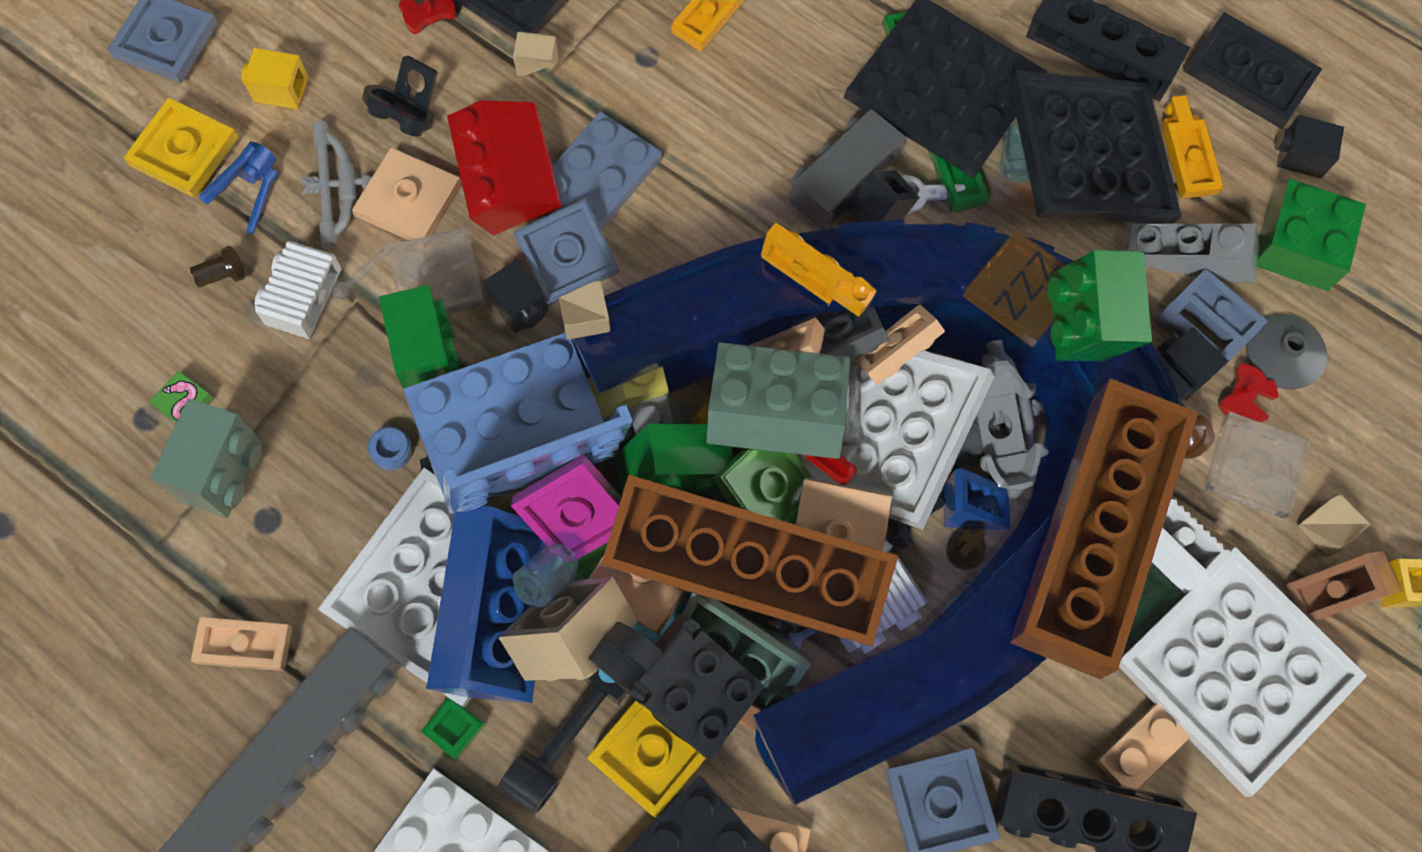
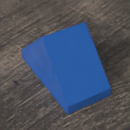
[943,468,1010,530]

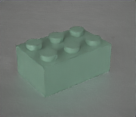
[706,342,850,459]

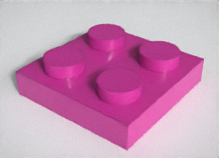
[511,454,621,566]

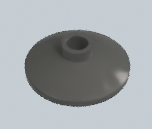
[1246,314,1327,390]

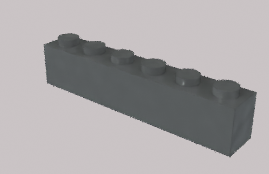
[159,627,402,852]

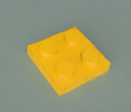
[123,97,239,198]
[587,701,706,819]

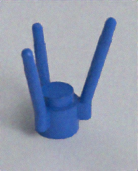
[199,141,278,234]

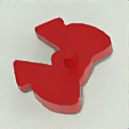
[398,0,457,34]
[1218,364,1279,426]

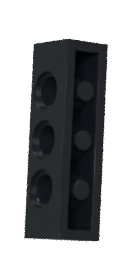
[1026,0,1191,102]
[994,759,1197,852]

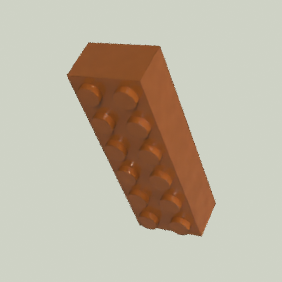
[1010,379,1198,679]
[601,475,898,647]

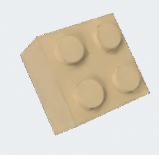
[499,577,638,682]

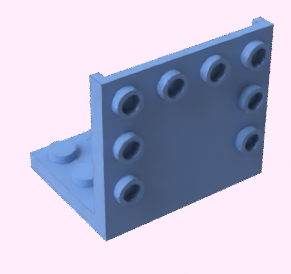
[403,333,633,514]

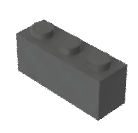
[789,109,906,230]

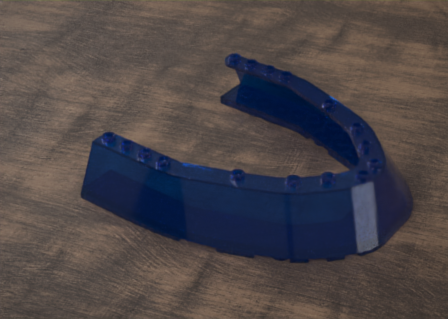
[571,220,1179,805]

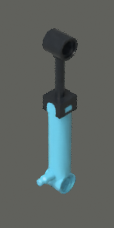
[498,591,693,816]

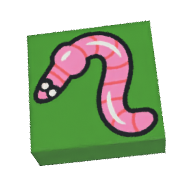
[149,371,214,423]

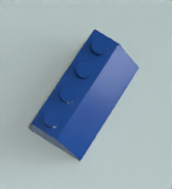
[426,506,553,703]

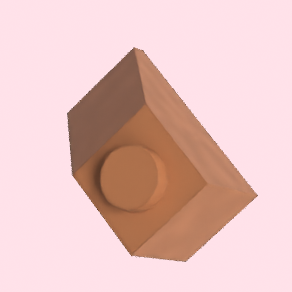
[1286,551,1402,622]

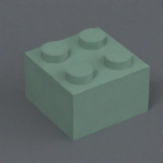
[150,398,262,518]

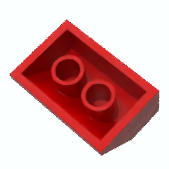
[447,100,562,236]

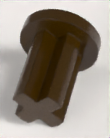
[190,246,245,288]
[946,530,986,570]

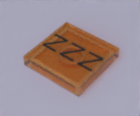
[963,230,1066,347]

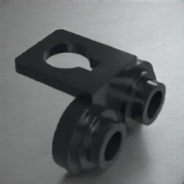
[362,55,438,137]

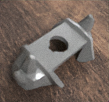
[976,354,1049,500]

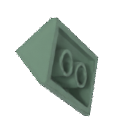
[682,593,815,707]

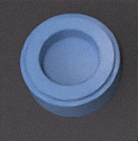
[368,426,413,471]

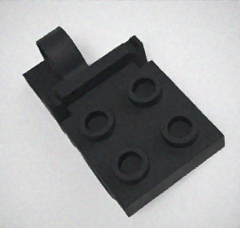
[588,614,765,760]

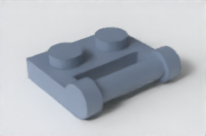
[1156,269,1268,361]

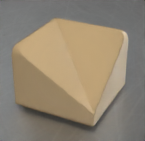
[513,32,559,76]
[559,281,610,340]
[1298,493,1370,557]

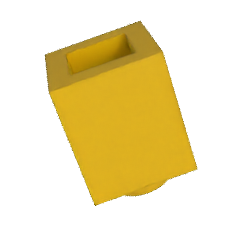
[241,48,309,110]

